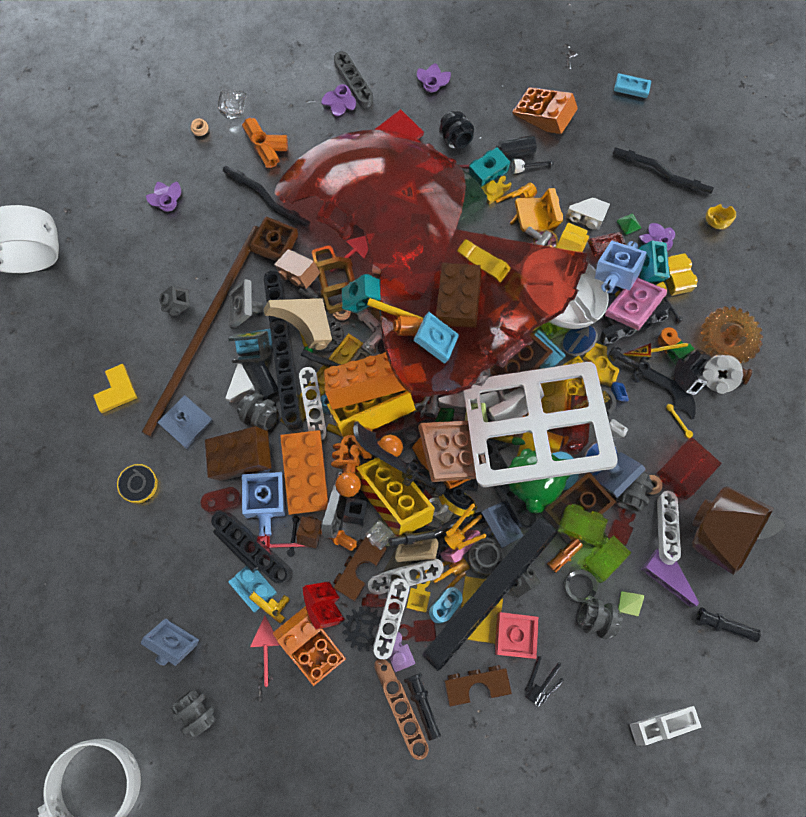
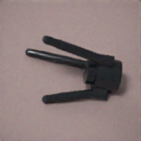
[525,656,564,707]

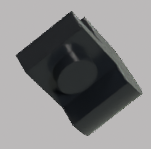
[674,349,712,395]
[343,490,368,526]

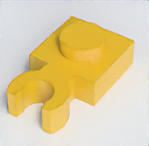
[479,176,512,205]
[406,574,431,613]

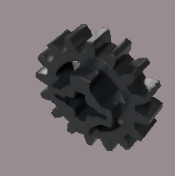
[342,606,386,652]

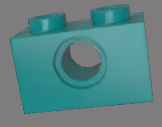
[468,147,510,188]
[638,240,670,285]
[342,274,381,313]

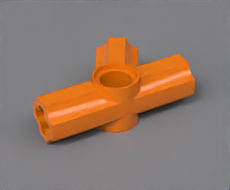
[242,117,288,168]

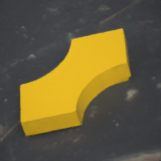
[583,343,620,387]

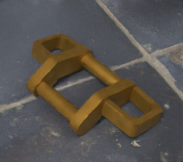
[312,245,355,314]

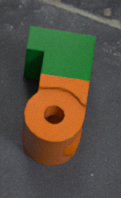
[657,327,695,365]

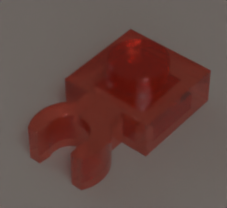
[607,508,636,546]
[400,619,436,642]

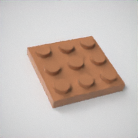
[418,421,486,482]

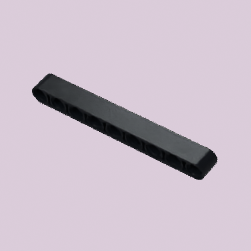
[264,270,302,430]
[422,517,558,671]

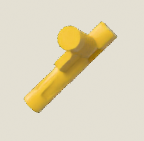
[248,591,290,624]

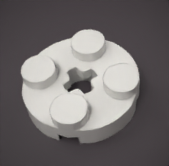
[703,355,743,394]

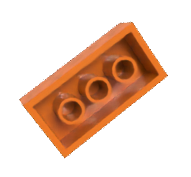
[324,349,408,410]
[280,430,329,515]

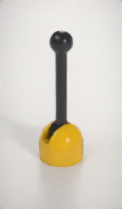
[657,282,683,323]

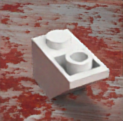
[566,198,610,230]

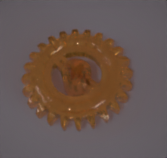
[701,306,764,363]

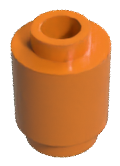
[393,316,423,336]

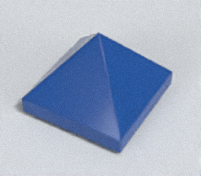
[611,382,629,402]

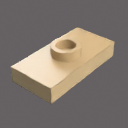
[395,538,439,562]

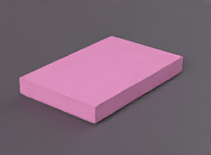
[605,277,667,331]

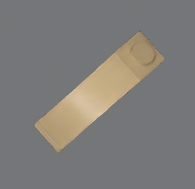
[264,298,332,350]

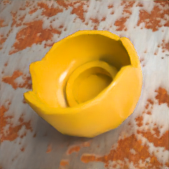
[706,204,736,230]

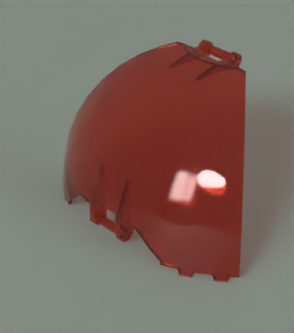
[274,130,466,295]
[379,224,588,397]

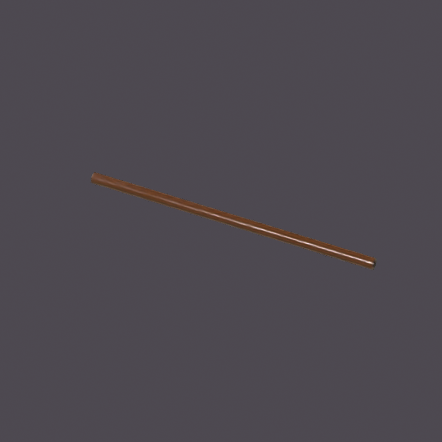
[142,225,259,436]

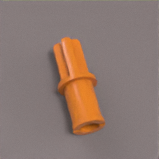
[320,530,357,551]
[547,538,583,573]

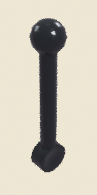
[287,515,300,557]

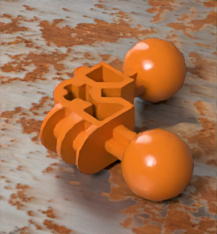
[331,428,403,497]

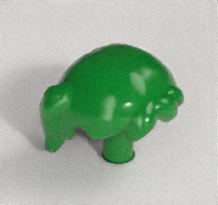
[509,448,570,513]

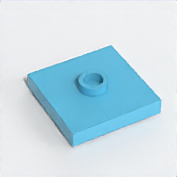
[414,312,459,364]

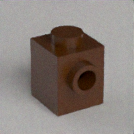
[296,516,322,549]

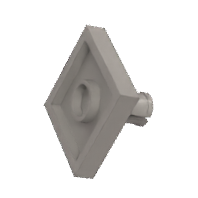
[229,279,263,328]

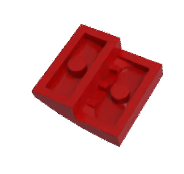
[303,581,345,630]

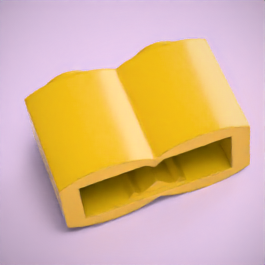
[556,222,590,256]
[666,253,698,296]

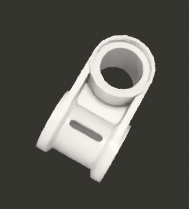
[429,498,461,525]

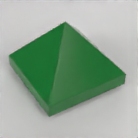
[617,213,642,236]
[435,408,455,422]

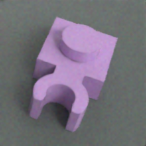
[385,632,415,672]

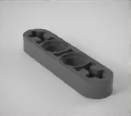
[334,51,373,108]
[321,469,347,538]

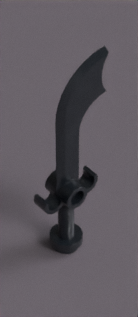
[608,347,696,419]
[353,422,447,496]

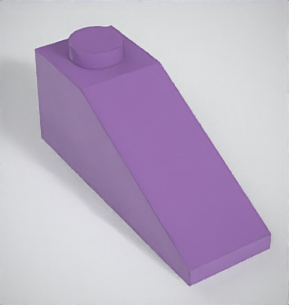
[641,549,699,608]

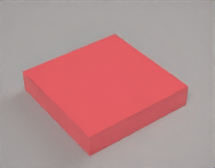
[495,612,539,659]

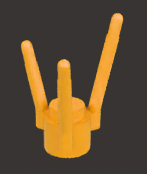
[496,182,537,225]
[444,504,486,550]
[417,557,470,590]

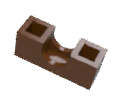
[333,536,387,602]
[444,665,512,707]

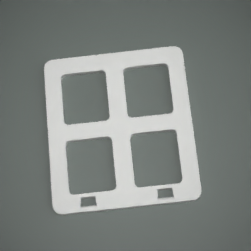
[463,362,618,487]

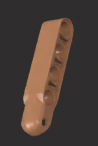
[374,659,429,760]

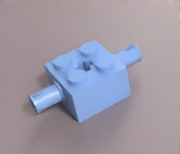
[595,241,647,293]
[242,469,286,536]

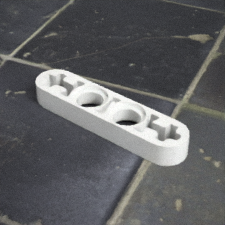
[299,367,327,440]
[657,491,681,565]
[368,559,444,595]
[373,578,409,659]

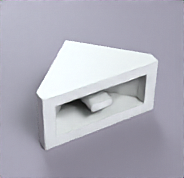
[225,363,256,405]

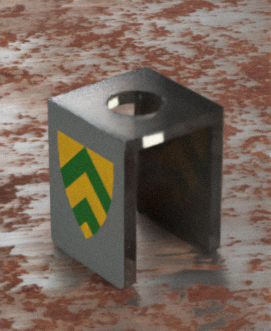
[228,331,271,363]

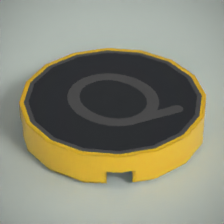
[117,464,158,503]
[439,487,477,517]

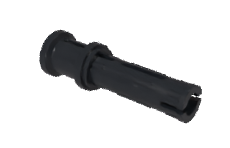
[695,607,761,642]
[404,673,441,741]

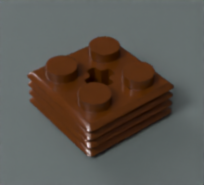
[250,216,298,262]

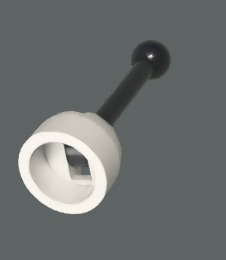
[511,159,554,174]

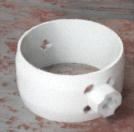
[0,205,59,273]
[37,739,141,817]

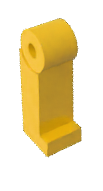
[457,239,511,283]

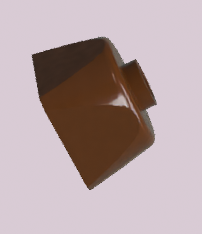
[692,486,774,575]

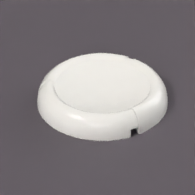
[521,248,609,329]

